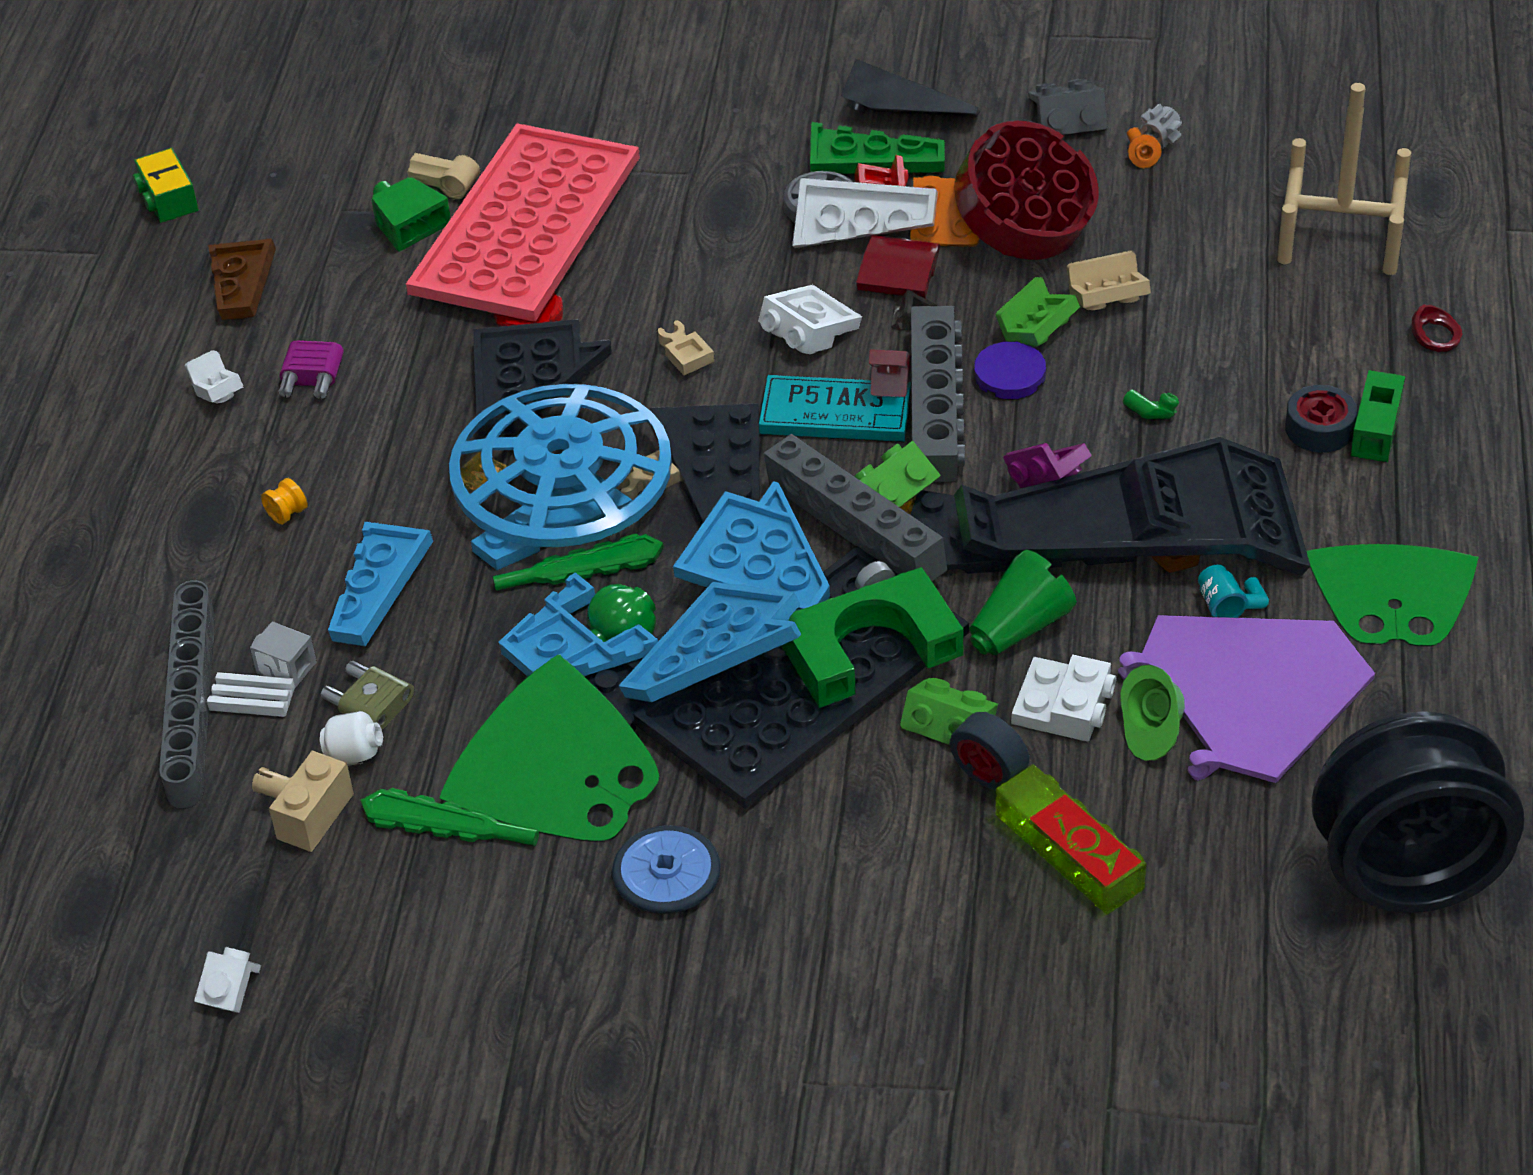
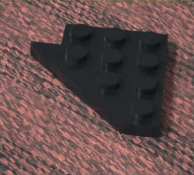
[473,319,612,436]

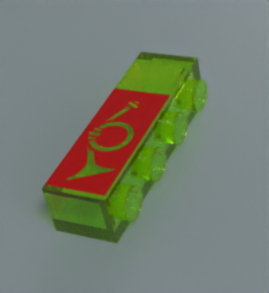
[996,764,1146,915]

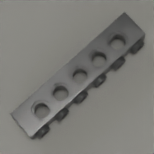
[911,306,965,482]
[764,434,947,581]

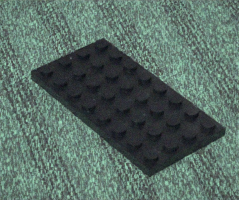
[633,546,969,809]

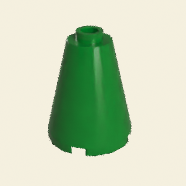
[969,550,1077,655]

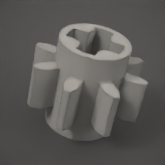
[1140,104,1182,148]

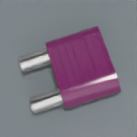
[279,340,344,399]

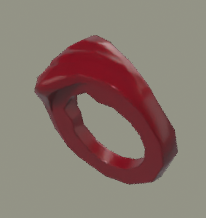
[1412,304,1463,352]

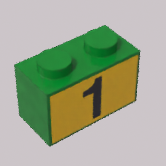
[132,148,199,223]

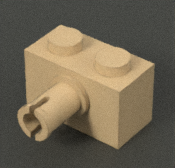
[252,751,354,852]

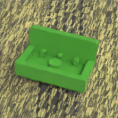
[996,277,1080,347]
[854,441,941,508]
[900,678,998,744]

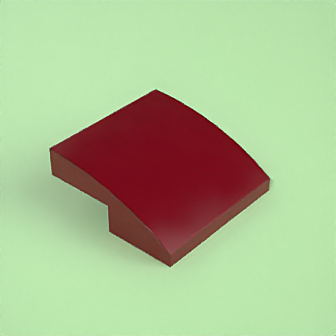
[856,235,940,299]

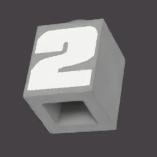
[250,621,317,688]

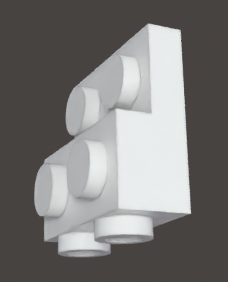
[758,285,862,354]
[1011,655,1116,742]

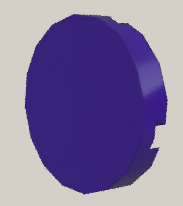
[975,342,1046,399]

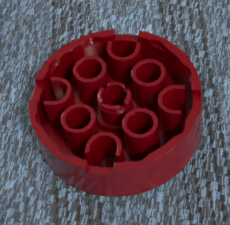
[954,121,1099,260]

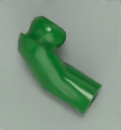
[1123,389,1179,419]

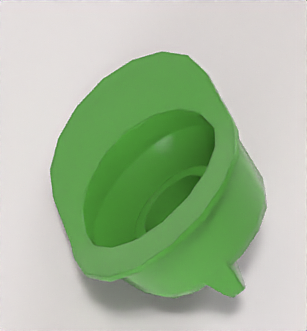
[1120,665,1185,761]

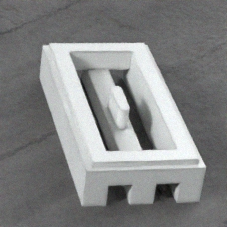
[207,672,295,717]

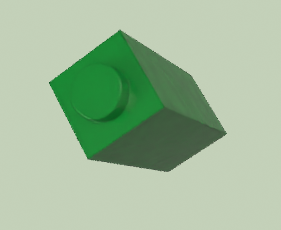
[1351,370,1405,462]

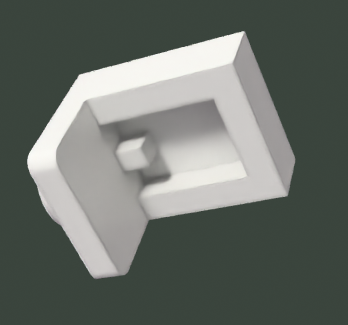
[185,350,243,403]
[194,947,261,1013]

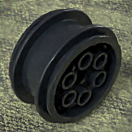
[1311,712,1525,913]

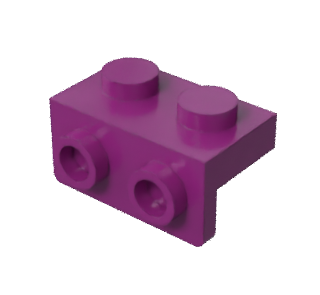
[1003,443,1092,488]

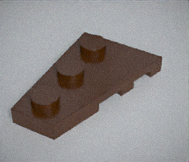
[208,238,276,320]

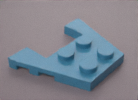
[499,572,658,676]

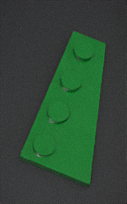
[810,122,945,174]

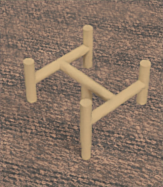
[1277,83,1411,275]

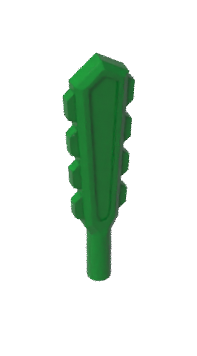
[492,534,664,591]
[360,788,539,846]

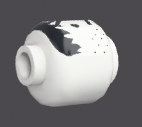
[320,711,383,766]

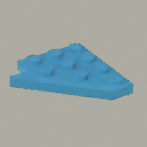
[673,481,830,611]
[619,582,801,702]

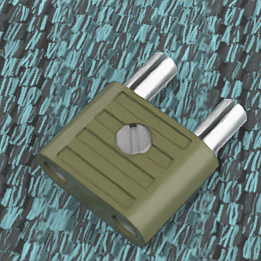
[321,661,414,729]

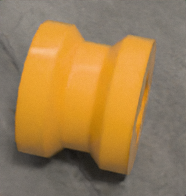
[261,478,308,525]

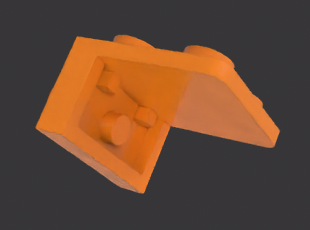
[910,176,979,247]

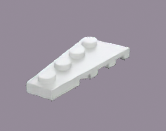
[793,178,938,248]

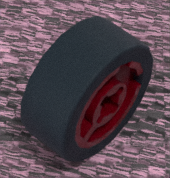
[1285,385,1357,453]
[949,712,1030,790]

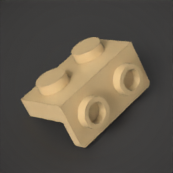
[1067,251,1151,310]

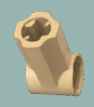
[408,153,480,199]

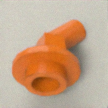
[1127,127,1161,168]

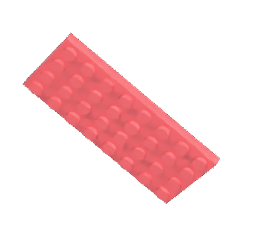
[406,124,640,322]

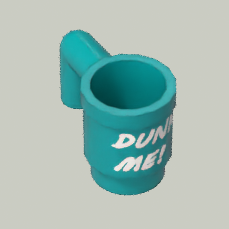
[1198,565,1269,618]

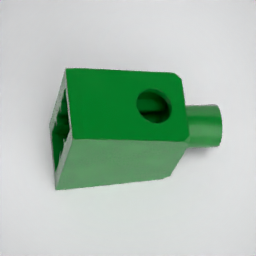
[371,177,451,252]

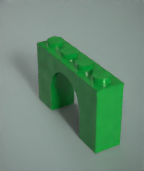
[781,567,963,708]

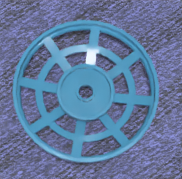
[449,384,672,547]

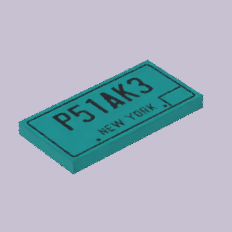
[759,375,911,442]

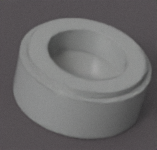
[855,561,895,589]

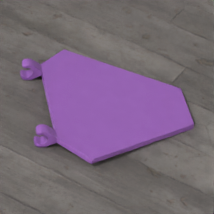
[1118,615,1375,783]

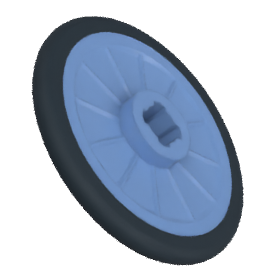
[612,825,721,914]

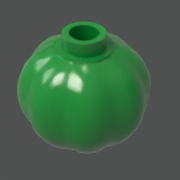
[587,584,656,642]

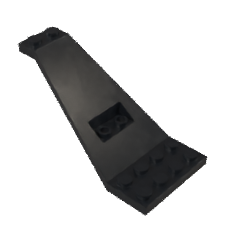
[954,437,1311,576]

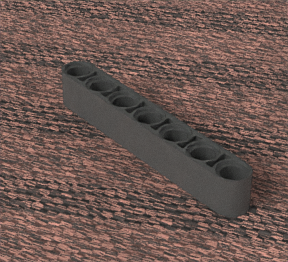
[159,580,215,809]

